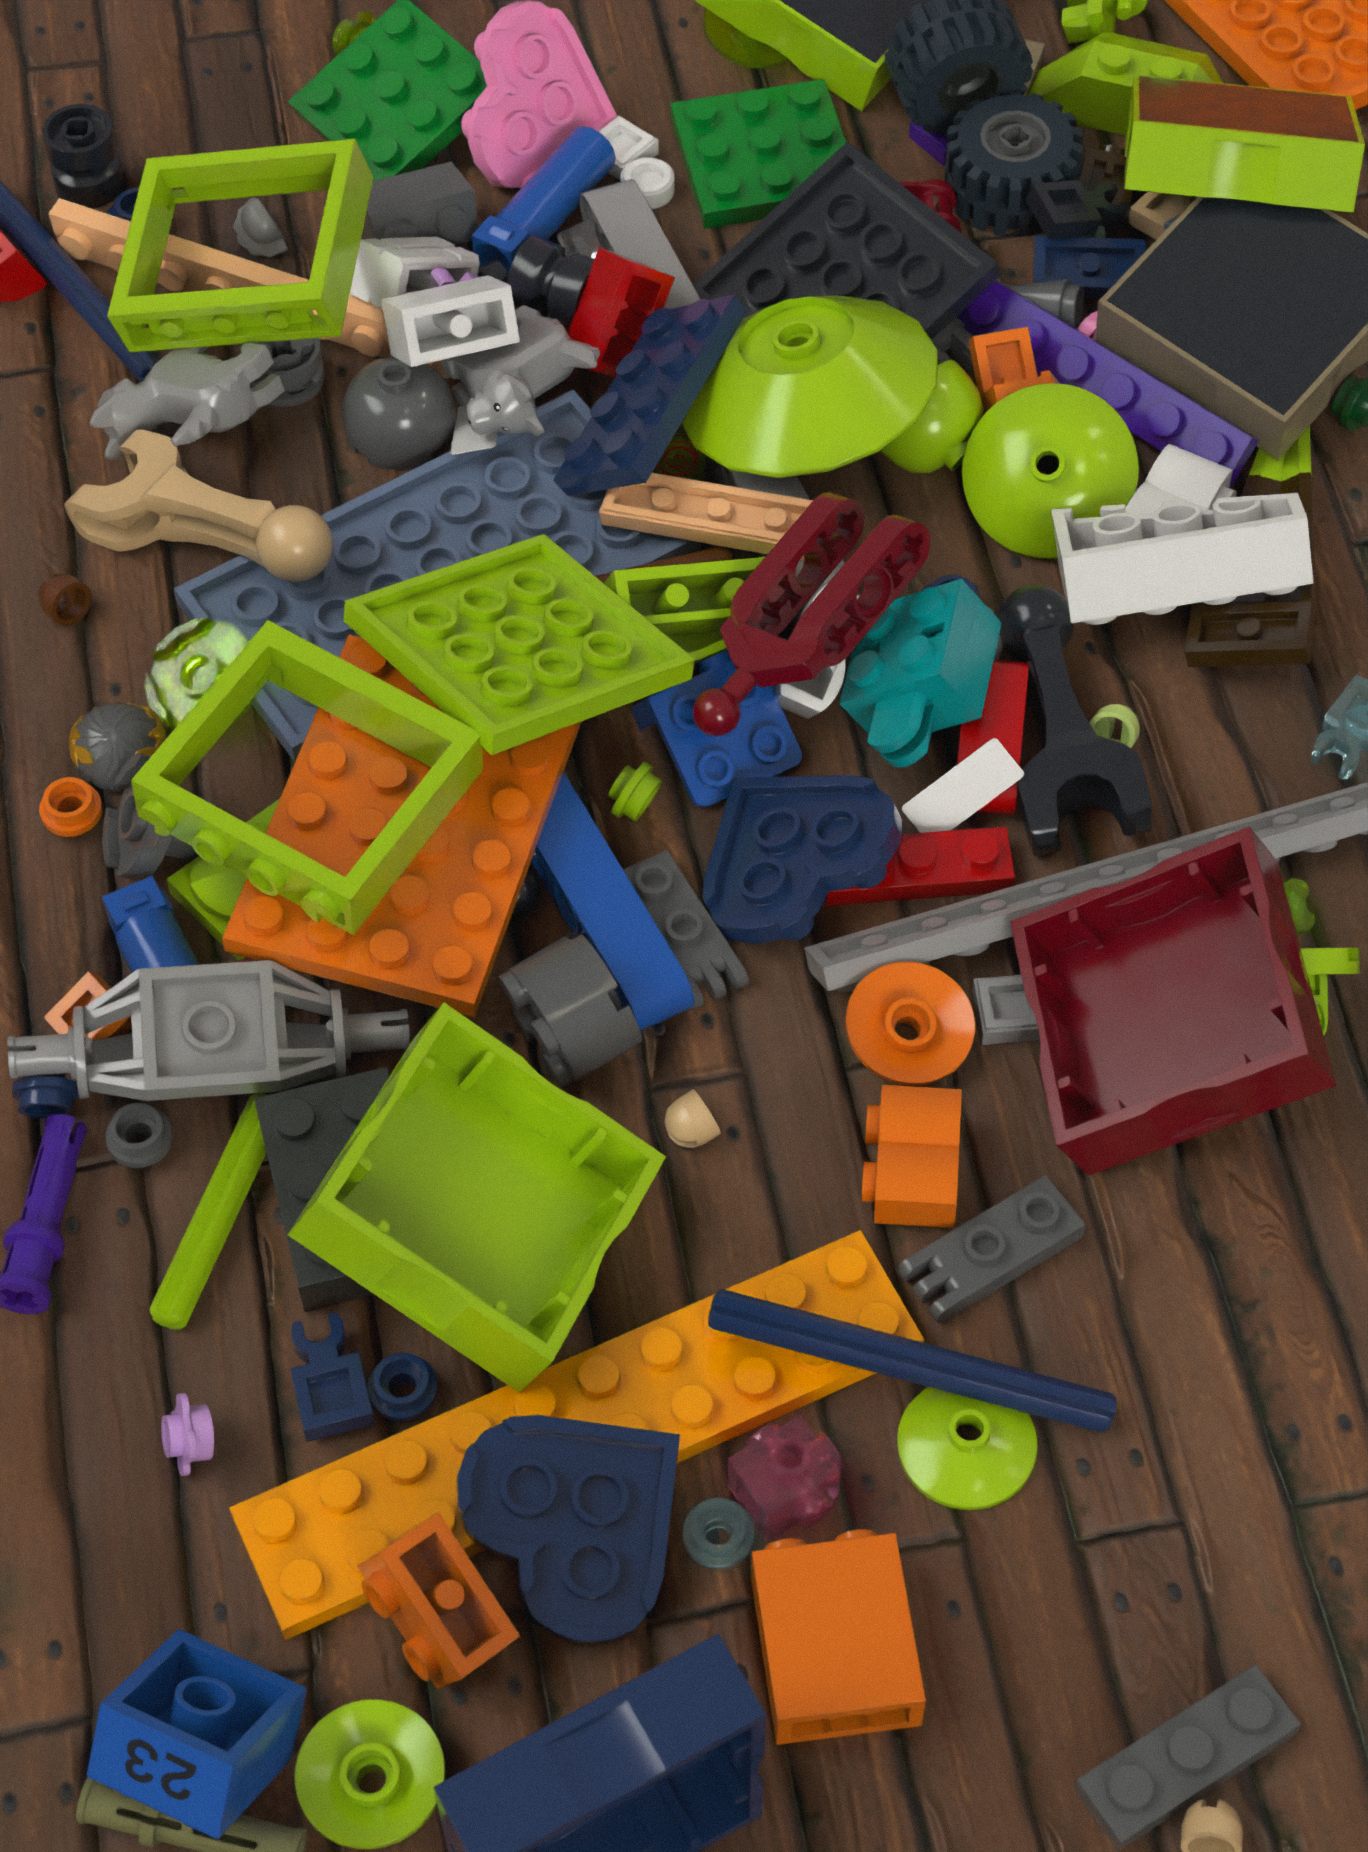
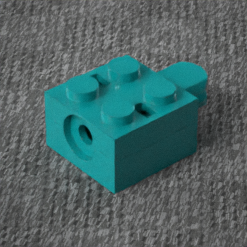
[839,578,1002,768]

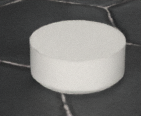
[621,158,675,209]

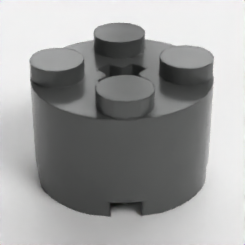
[498,931,642,1088]

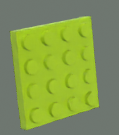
[343,534,695,755]

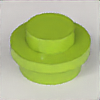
[608,762,662,822]

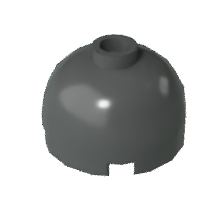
[342,356,457,471]

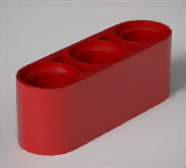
[957,660,1029,815]

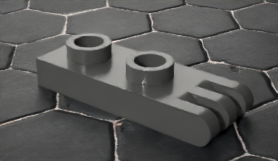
[623,850,749,1010]
[897,1175,1086,1323]

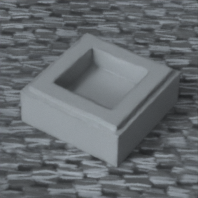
[972,975,1040,1045]

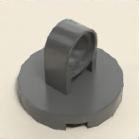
[102,753,210,881]

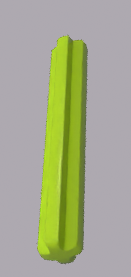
[150,1093,267,1330]

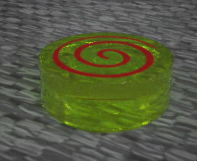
[652,437,706,481]

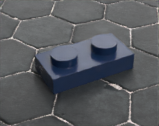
[1032,236,1146,298]

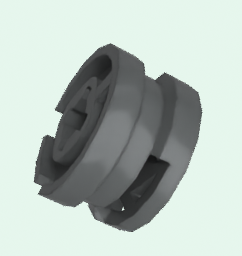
[242,338,324,407]

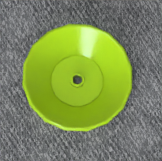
[681,295,938,478]

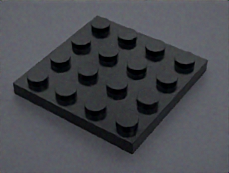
[692,141,1001,340]

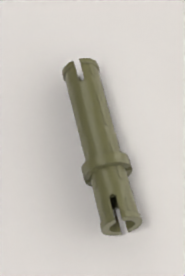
[76,1777,308,1852]

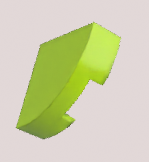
[190,868,247,921]

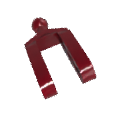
[692,492,931,737]

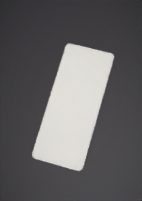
[451,406,498,455]
[902,738,1024,833]

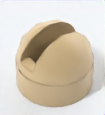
[664,1089,721,1148]
[1181,1799,1243,1852]

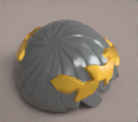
[69,703,166,792]

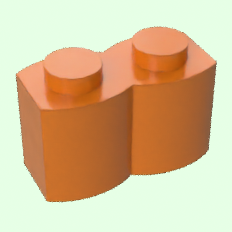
[862,1085,962,1228]

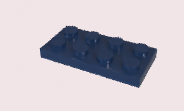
[553,295,747,496]

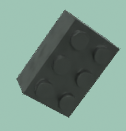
[254,1067,389,1312]

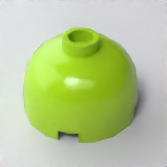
[880,360,984,473]

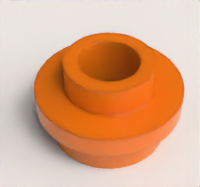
[39,777,103,837]

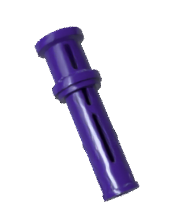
[0,1114,87,1314]

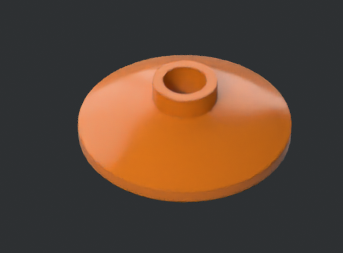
[845,962,975,1086]

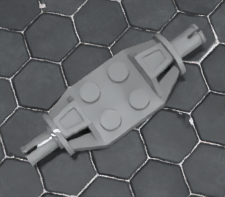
[7,960,410,1101]

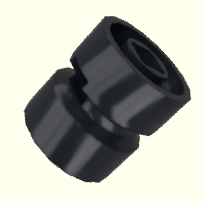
[42,104,124,209]
[507,236,594,328]

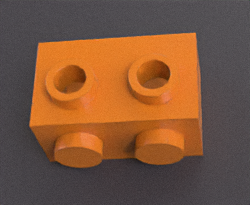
[357,1512,520,1689]

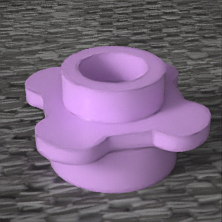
[161,1393,214,1476]

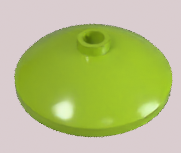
[962,383,1139,560]

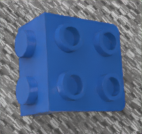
[630,650,802,808]

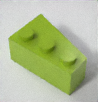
[604,557,799,670]

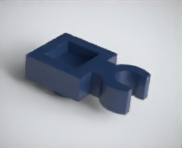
[290,1312,375,1442]

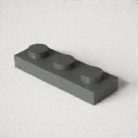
[1074,1664,1301,1851]

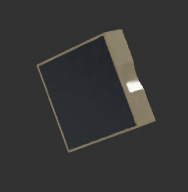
[1096,197,1368,460]

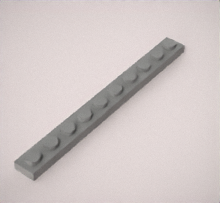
[804,782,1368,992]

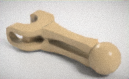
[64,430,333,582]

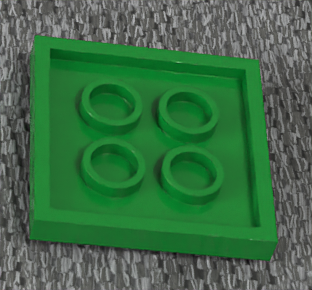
[288,0,487,181]
[670,79,846,229]

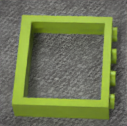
[107,139,374,352]
[131,620,483,936]

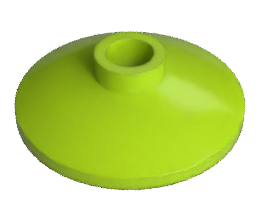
[897,1387,1037,1510]
[294,1699,445,1849]

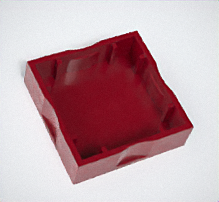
[1010,826,1337,1176]

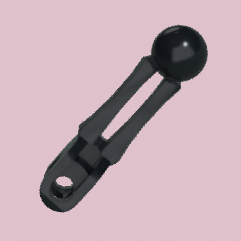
[997,584,1153,856]

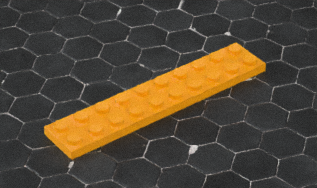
[229,1230,925,1641]

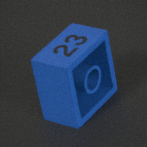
[87,1629,307,1839]

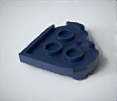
[702,775,902,944]
[456,1415,680,1645]

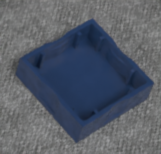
[433,1633,766,1852]

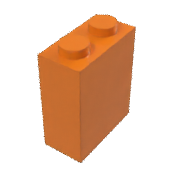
[751,1529,926,1745]

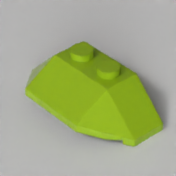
[1028,31,1223,136]

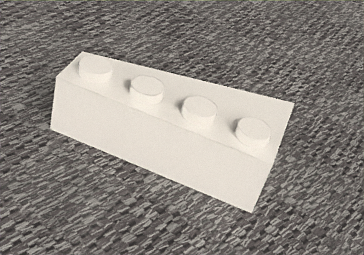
[1051,493,1314,625]

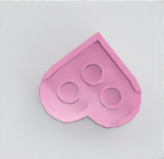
[461,1,617,188]

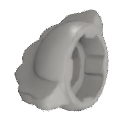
[233,198,288,260]

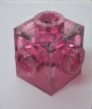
[728,1415,843,1543]

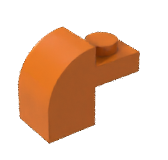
[968,327,1051,416]

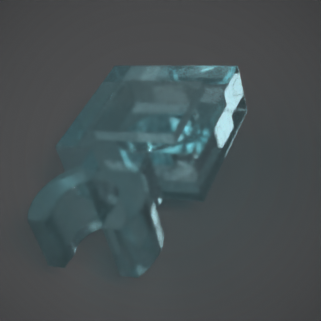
[1310,674,1368,780]

